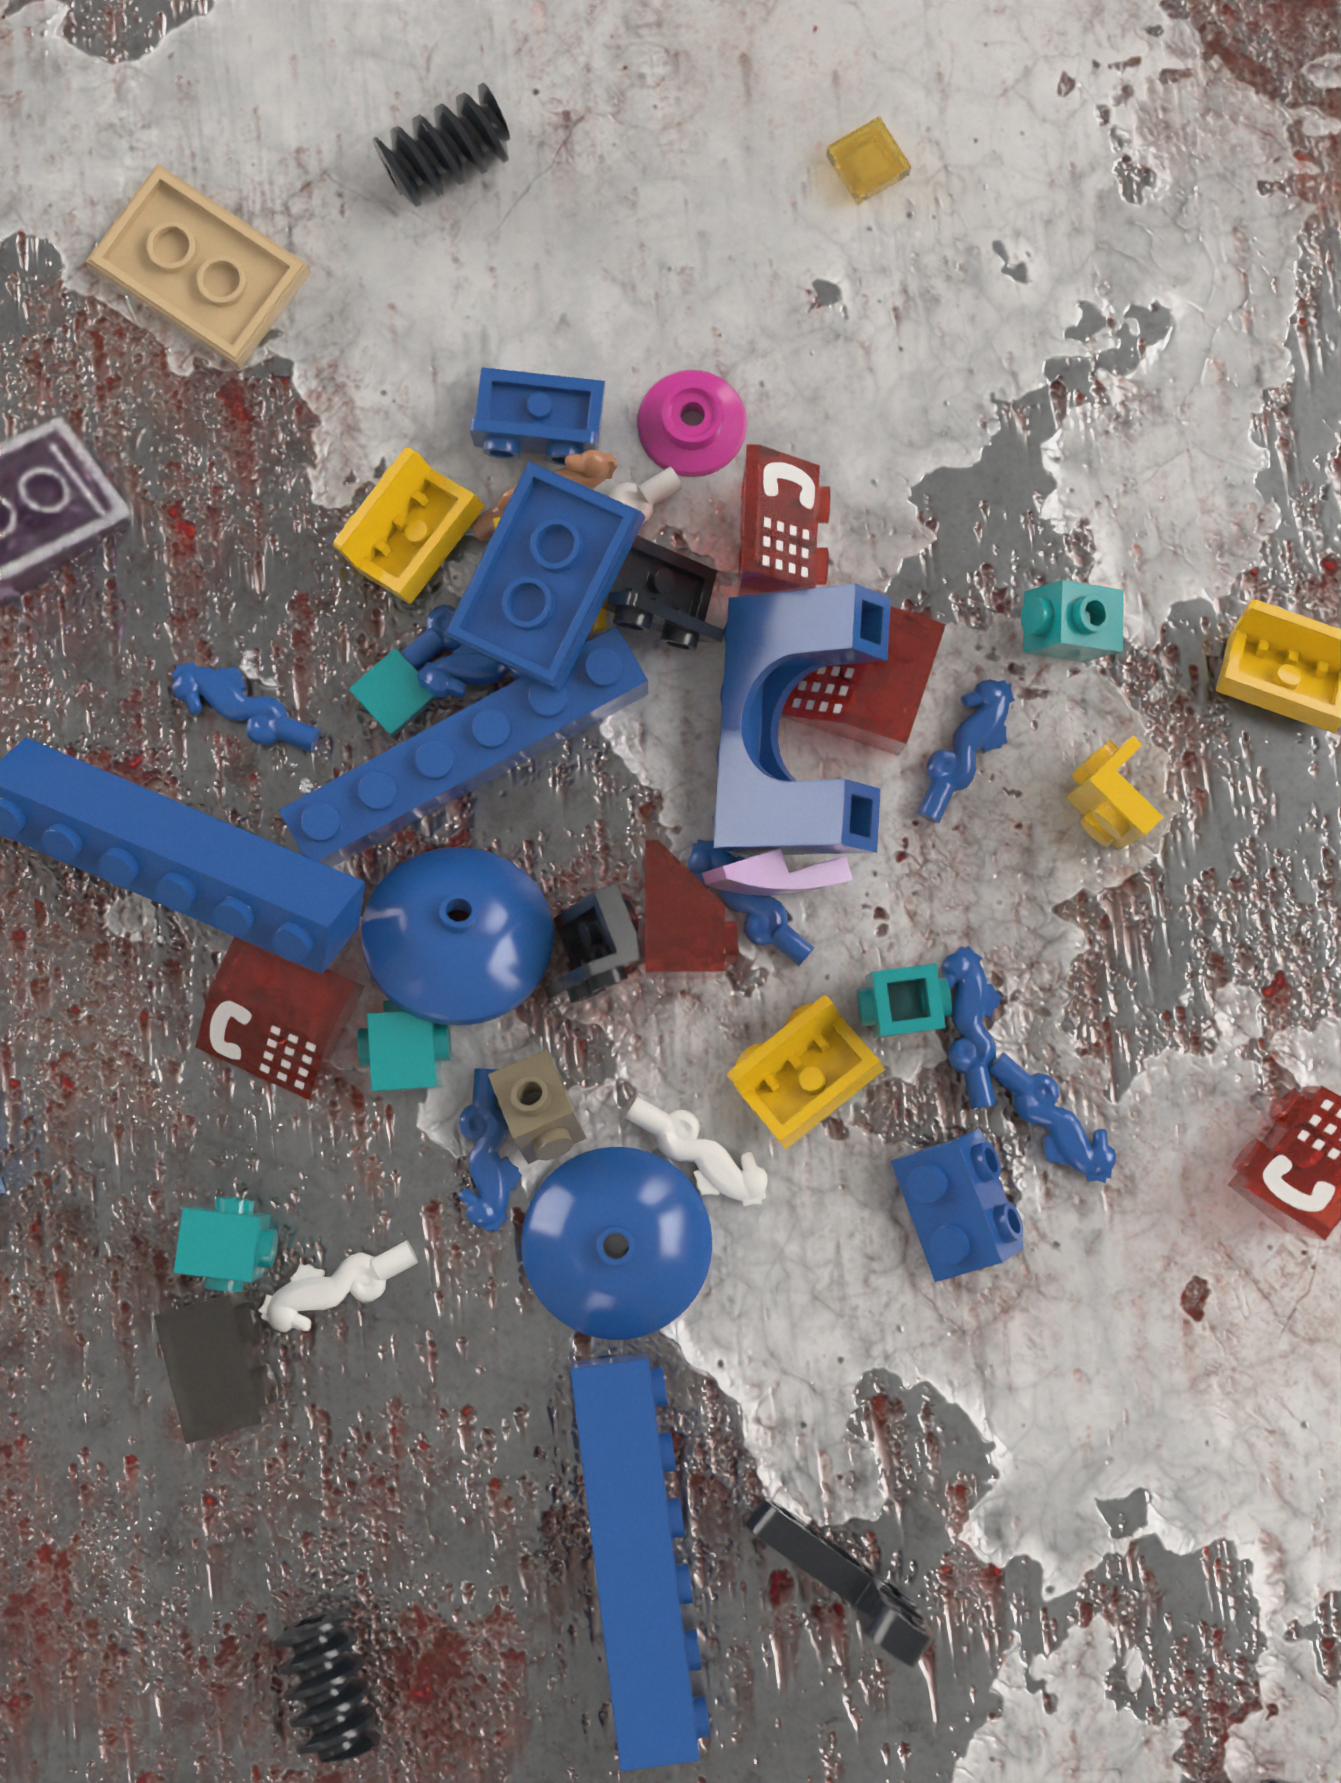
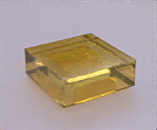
[826,116,912,205]

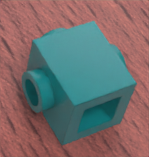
[1021,580,1124,662]
[856,963,952,1039]
[357,1000,451,1091]
[173,1196,278,1292]

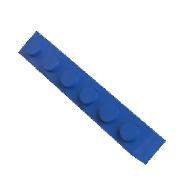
[279,626,648,867]
[0,737,365,974]
[570,1352,711,1772]

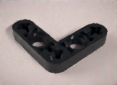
[745,1496,935,1668]

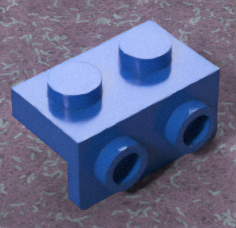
[470,367,605,466]
[891,1129,1023,1282]

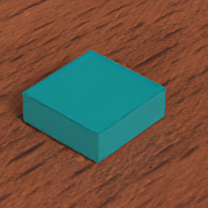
[349,648,439,738]

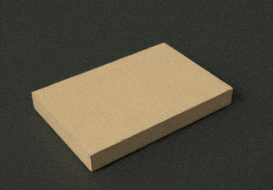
[86,164,311,370]

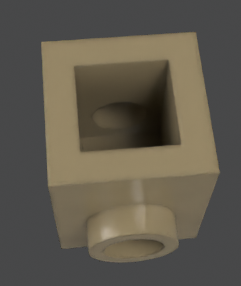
[488,1049,587,1164]

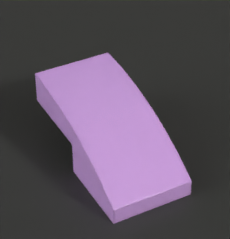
[702,848,853,896]

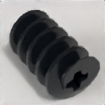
[372,82,510,207]
[271,1607,382,1763]

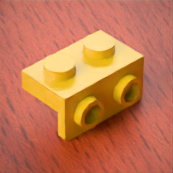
[333,447,485,605]
[1216,600,1341,734]
[1065,735,1163,850]
[727,995,885,1150]

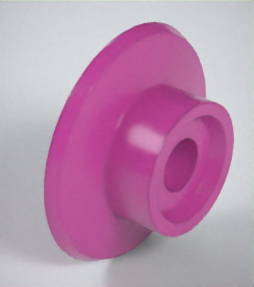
[637,370,747,477]

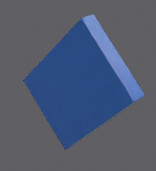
[444,461,646,691]

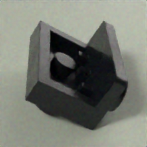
[602,535,725,651]
[544,883,645,1004]

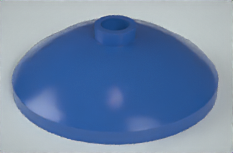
[361,847,554,1026]
[521,1147,712,1340]

